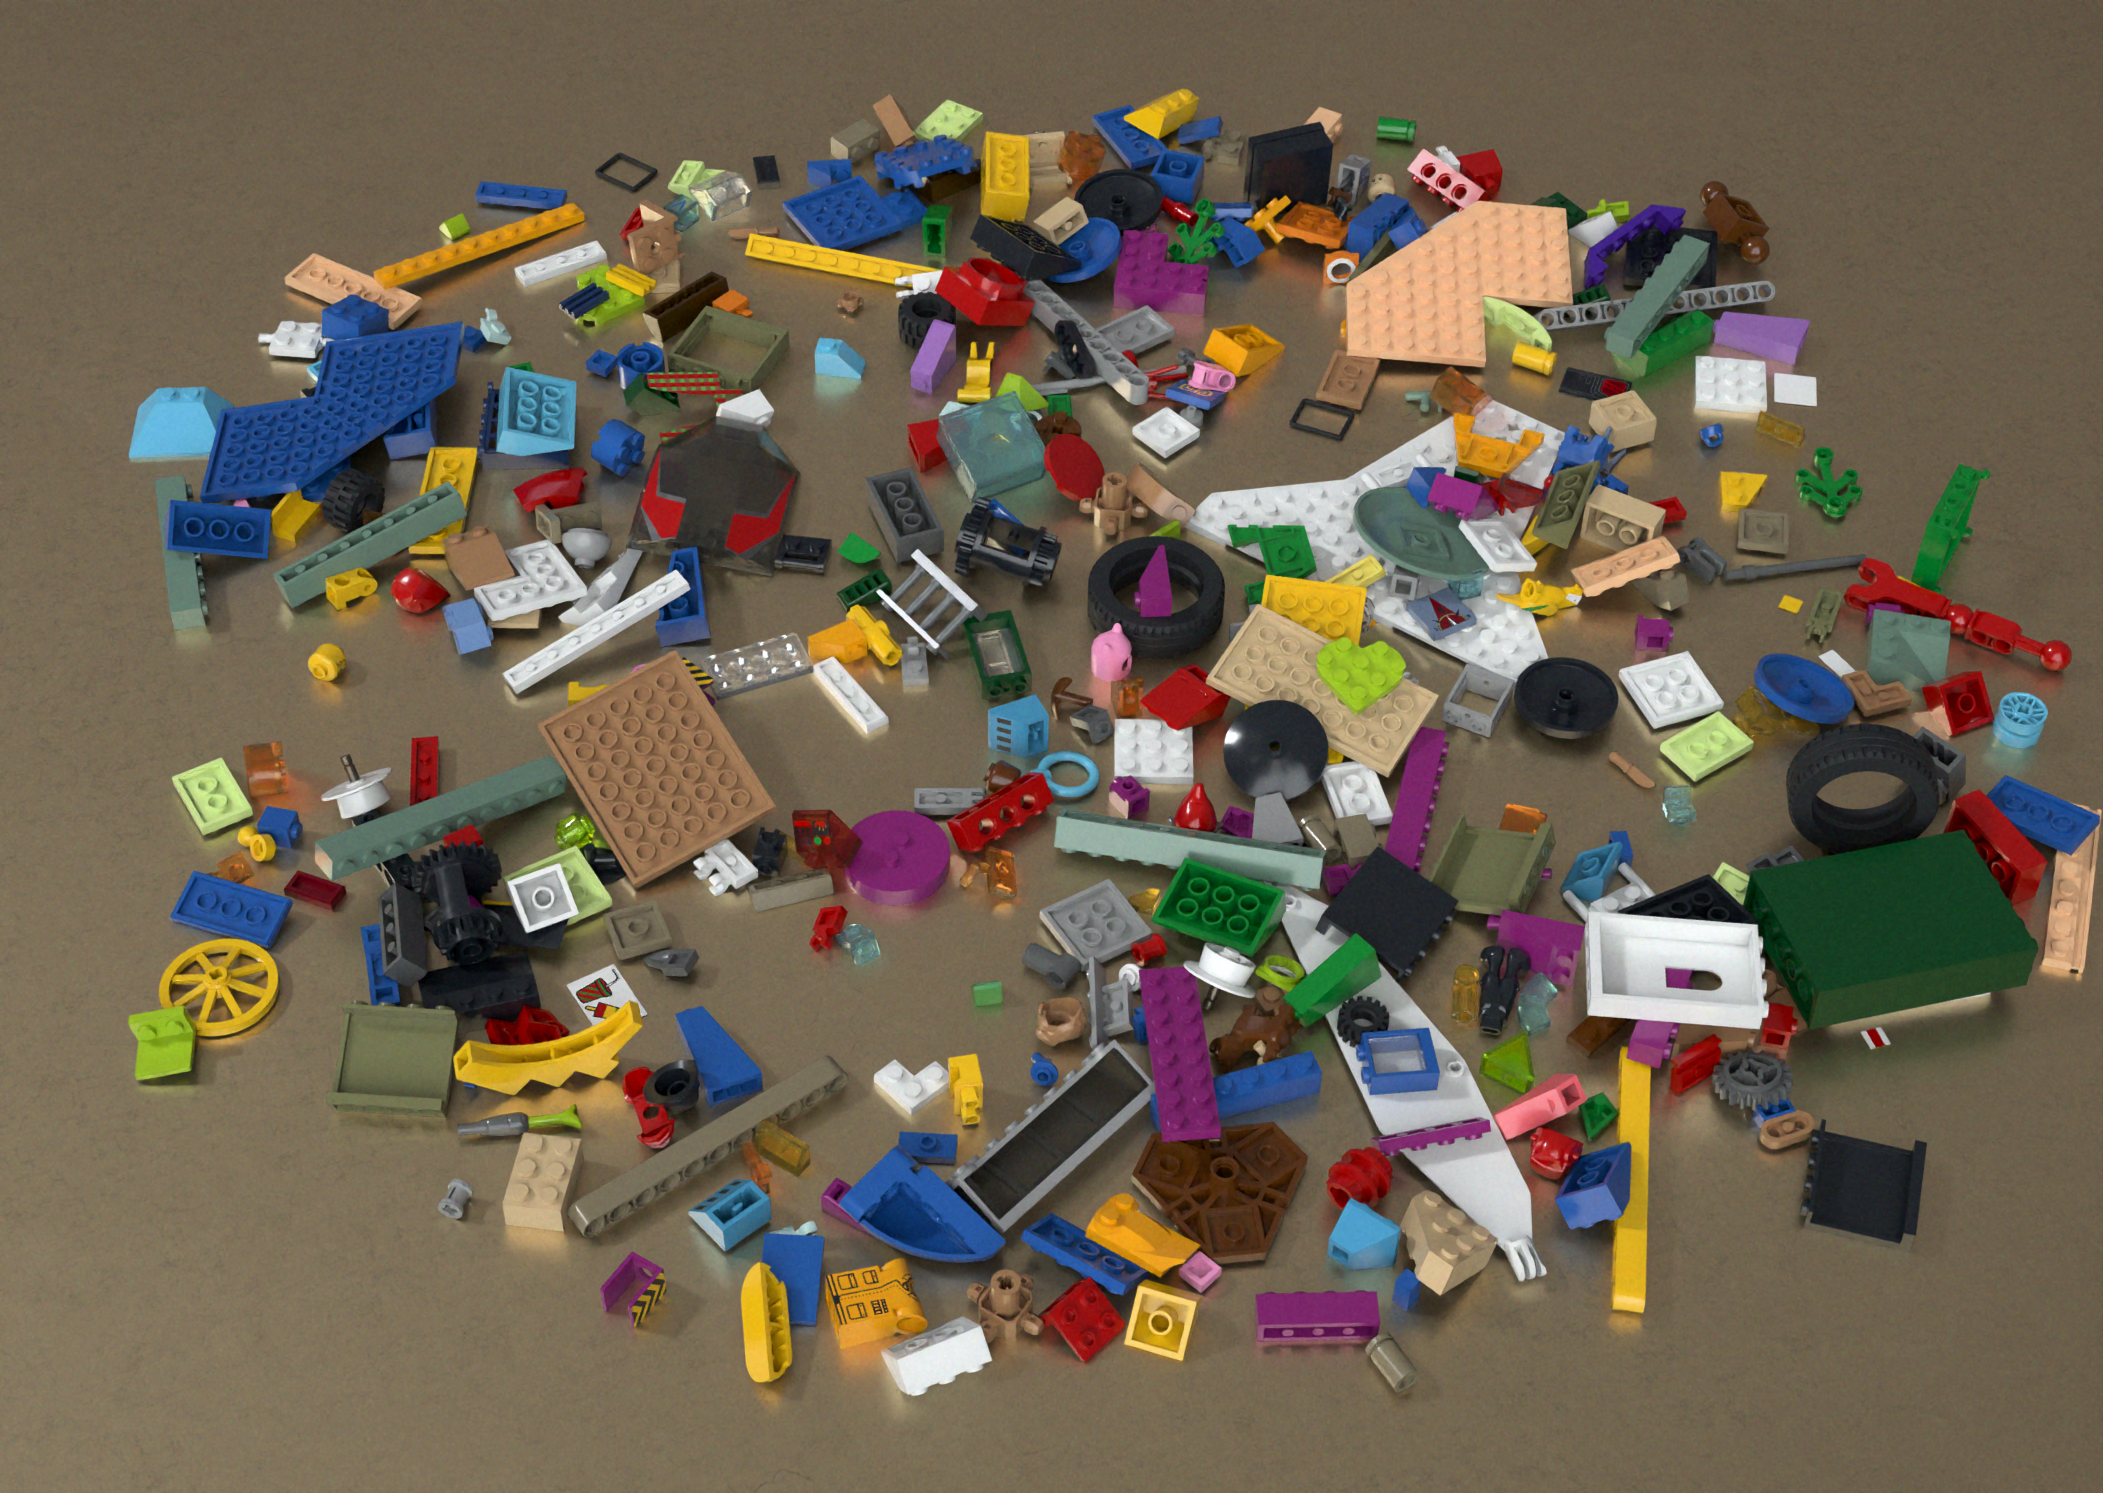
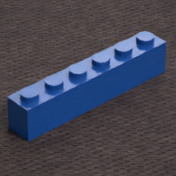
[1150,1051,1322,1133]

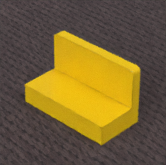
[270,489,321,542]

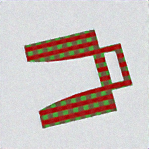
[646,372,743,448]

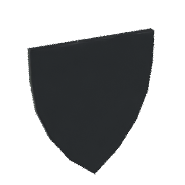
[578,843,626,886]

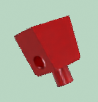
[1456,149,1503,195]

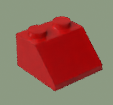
[1922,671,1995,735]

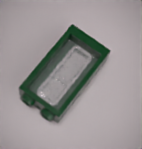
[962,610,1032,699]

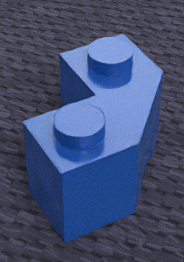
[1202,217,1265,268]

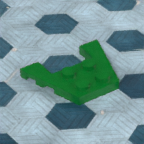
[1227,524,1317,605]

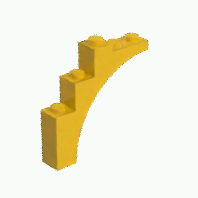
[453,1000,643,1096]

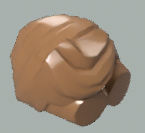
[1036,997,1087,1047]

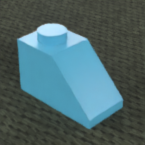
[815,338,866,379]

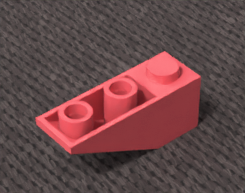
[1493,1074,1587,1140]

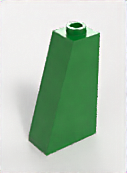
[1283,933,1382,1028]

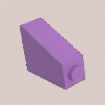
[910,319,956,394]

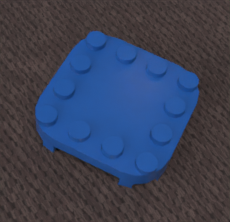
[874,135,977,189]

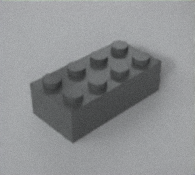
[865,467,944,563]

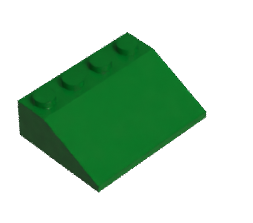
[1151,857,1286,957]

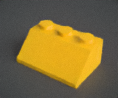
[1124,88,1200,139]

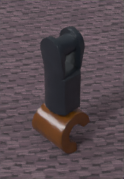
[1327,186,1353,222]

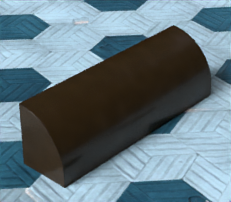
[643,271,729,343]

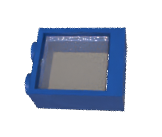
[1356,1028,1440,1095]

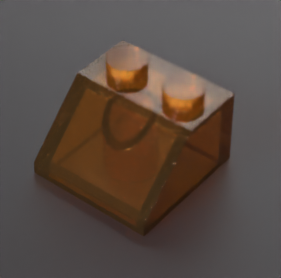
[1429,366,1494,417]

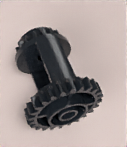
[954,496,1062,587]
[411,841,503,965]

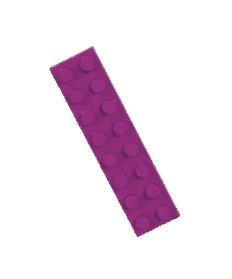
[1139,966,1221,1142]

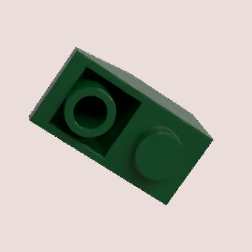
[623,373,680,416]

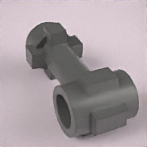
[1177,348,1215,367]

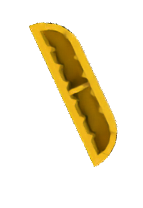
[741,1262,792,1382]

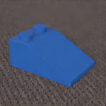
[1554,1142,1631,1229]

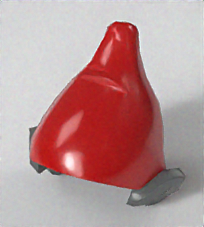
[1167,783,1224,833]

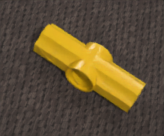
[846,604,903,666]

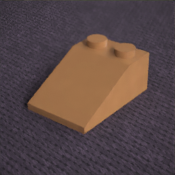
[441,525,515,591]

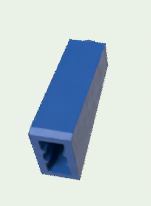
[675,1006,763,1107]

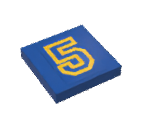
[1165,379,1226,410]

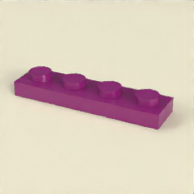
[1370,1117,1491,1156]

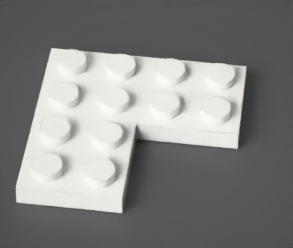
[474,539,587,621]

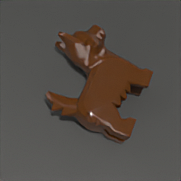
[1209,1005,1300,1074]

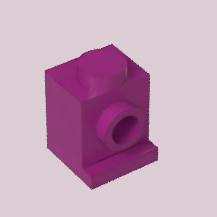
[1634,614,1673,652]
[1109,775,1150,819]

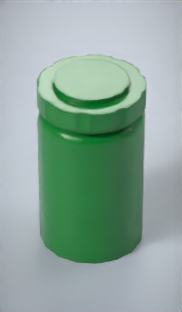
[1376,116,1416,142]

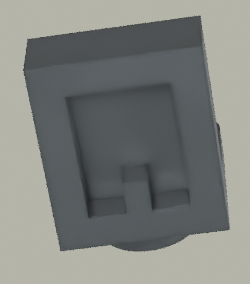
[1042,348,1075,380]
[1070,704,1114,744]

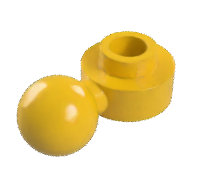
[237,826,276,861]

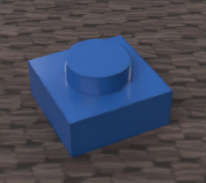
[462,325,487,353]
[585,349,617,377]

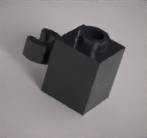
[752,827,788,876]

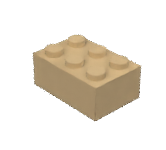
[1580,484,1666,552]
[502,1132,584,1232]

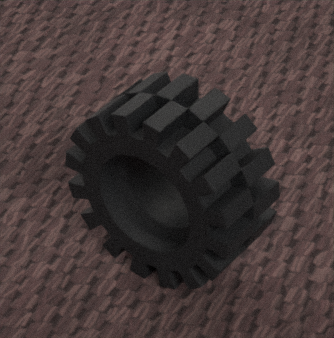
[1337,996,1389,1048]

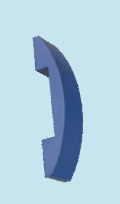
[361,924,401,1006]

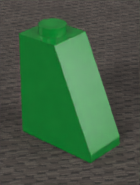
[923,205,953,257]

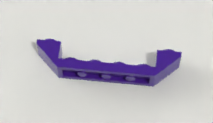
[1584,204,1686,290]

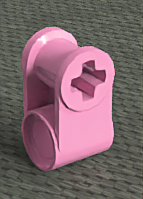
[1188,360,1236,392]

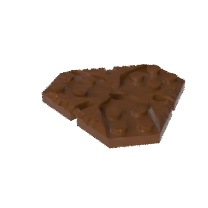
[1132,1122,1308,1264]

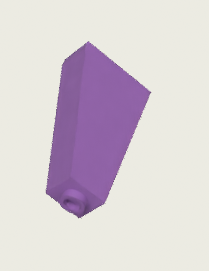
[1712,311,1810,365]

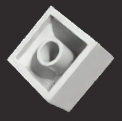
[506,863,579,934]

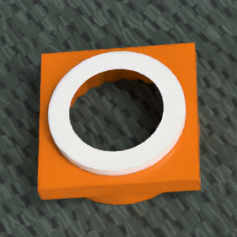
[1323,251,1359,284]

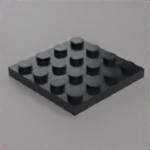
[1624,225,1718,291]

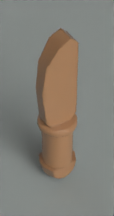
[728,227,780,239]
[1609,751,1657,789]

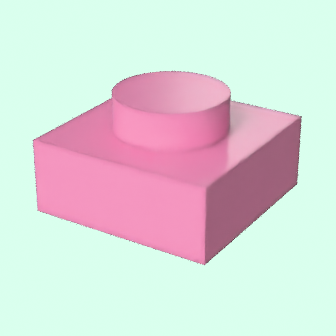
[1179,1251,1222,1293]

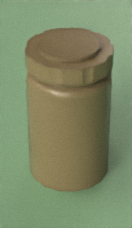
[1298,815,1342,865]
[1366,1332,1420,1392]

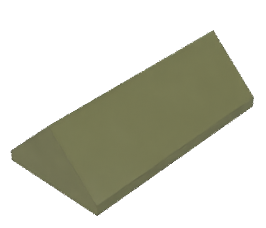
[1532,460,1601,549]

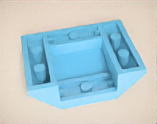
[129,387,235,458]

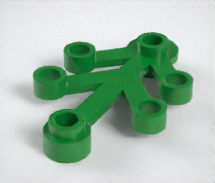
[1168,198,1225,265]
[1795,447,1863,518]

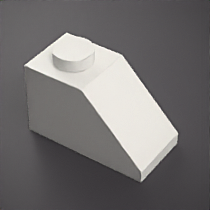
[1568,211,1618,248]
[715,389,774,432]

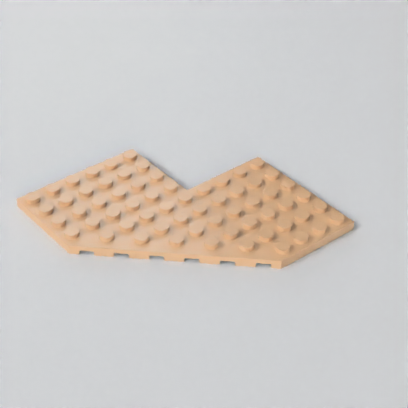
[1345,201,1573,367]

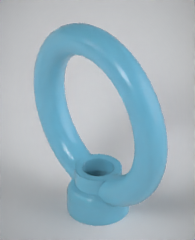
[1031,751,1100,797]

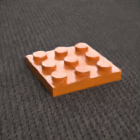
[1276,201,1355,249]

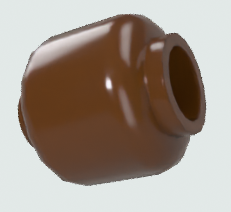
[983,760,1021,793]

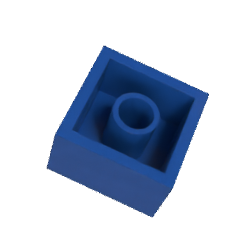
[1151,149,1205,204]
[322,294,389,340]

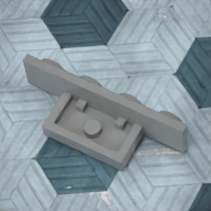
[1087,956,1134,1061]

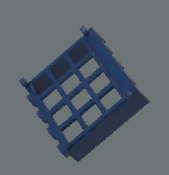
[477,382,571,470]

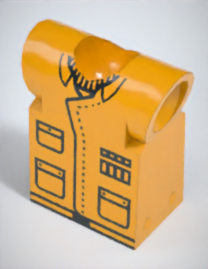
[825,1258,928,1349]

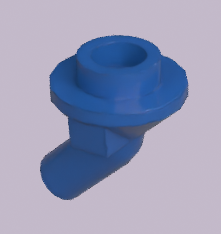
[1030,1052,1059,1086]

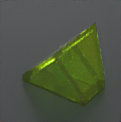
[1479,1029,1535,1096]

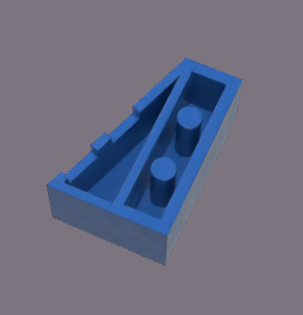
[383,398,438,460]

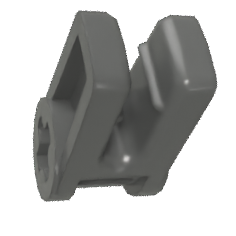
[1677,537,1727,583]

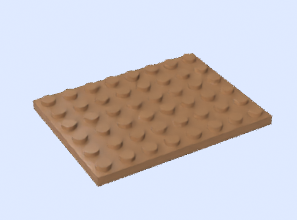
[537,649,777,889]

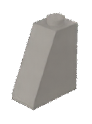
[1252,792,1304,847]

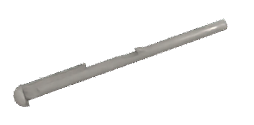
[1031,365,1187,397]

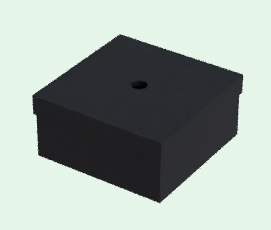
[1243,122,1334,215]

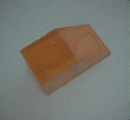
[1111,677,1144,719]

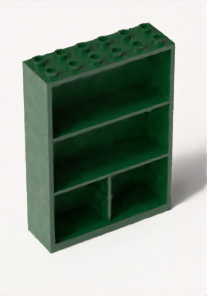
[1743,830,2038,1029]

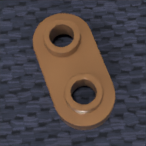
[1759,1110,1815,1149]

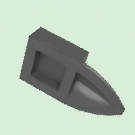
[643,949,699,977]

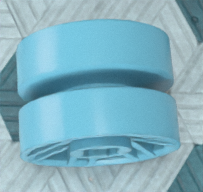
[1993,692,2048,748]

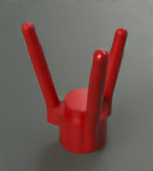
[1144,365,1188,401]

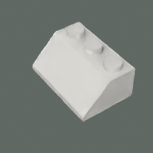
[880,1317,992,1396]

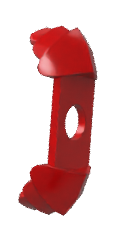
[622,1067,675,1148]

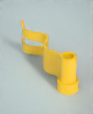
[958,342,994,406]

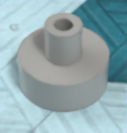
[1180,405,1203,429]

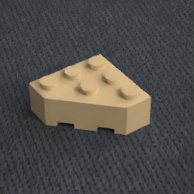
[1400,1189,1499,1296]

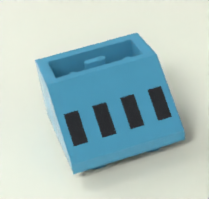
[988,694,1049,759]
[688,1179,772,1251]

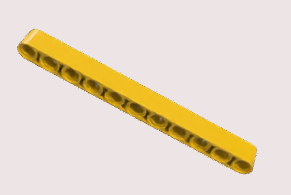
[1612,1046,1651,1313]

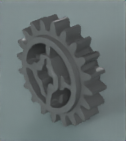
[1712,1049,1793,1110]

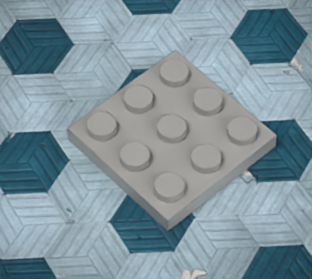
[1040,879,1153,972]

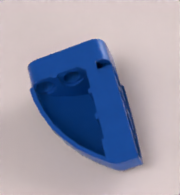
[839,1145,1006,1263]

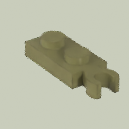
[1806,587,1844,643]

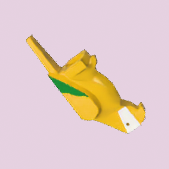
[1496,578,1583,616]

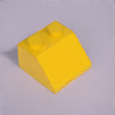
[1124,1279,1203,1361]

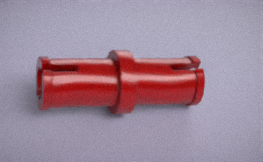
[1162,196,1199,227]

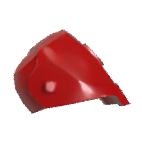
[391,568,451,614]
[1530,1126,1584,1180]

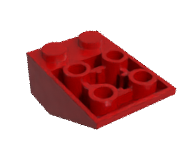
[1140,664,1231,731]

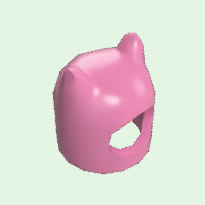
[1091,623,1132,682]

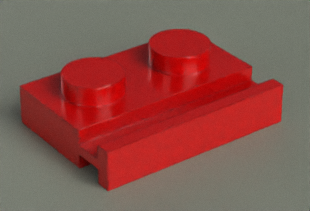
[1670,1034,1722,1095]

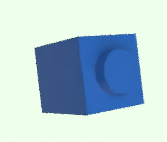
[257,806,303,849]

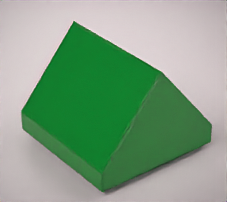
[971,981,1003,1007]

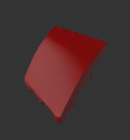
[513,468,588,513]
[485,1005,570,1046]

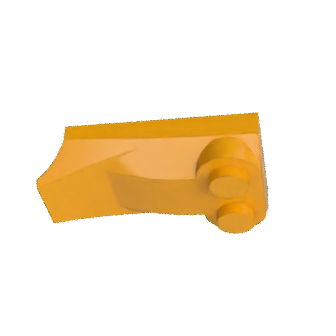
[1085,1193,1201,1278]

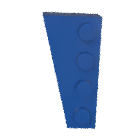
[1344,192,1410,263]
[655,546,711,647]

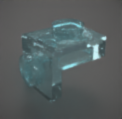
[1662,785,1697,825]
[836,924,881,966]

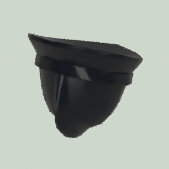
[643,1060,700,1114]

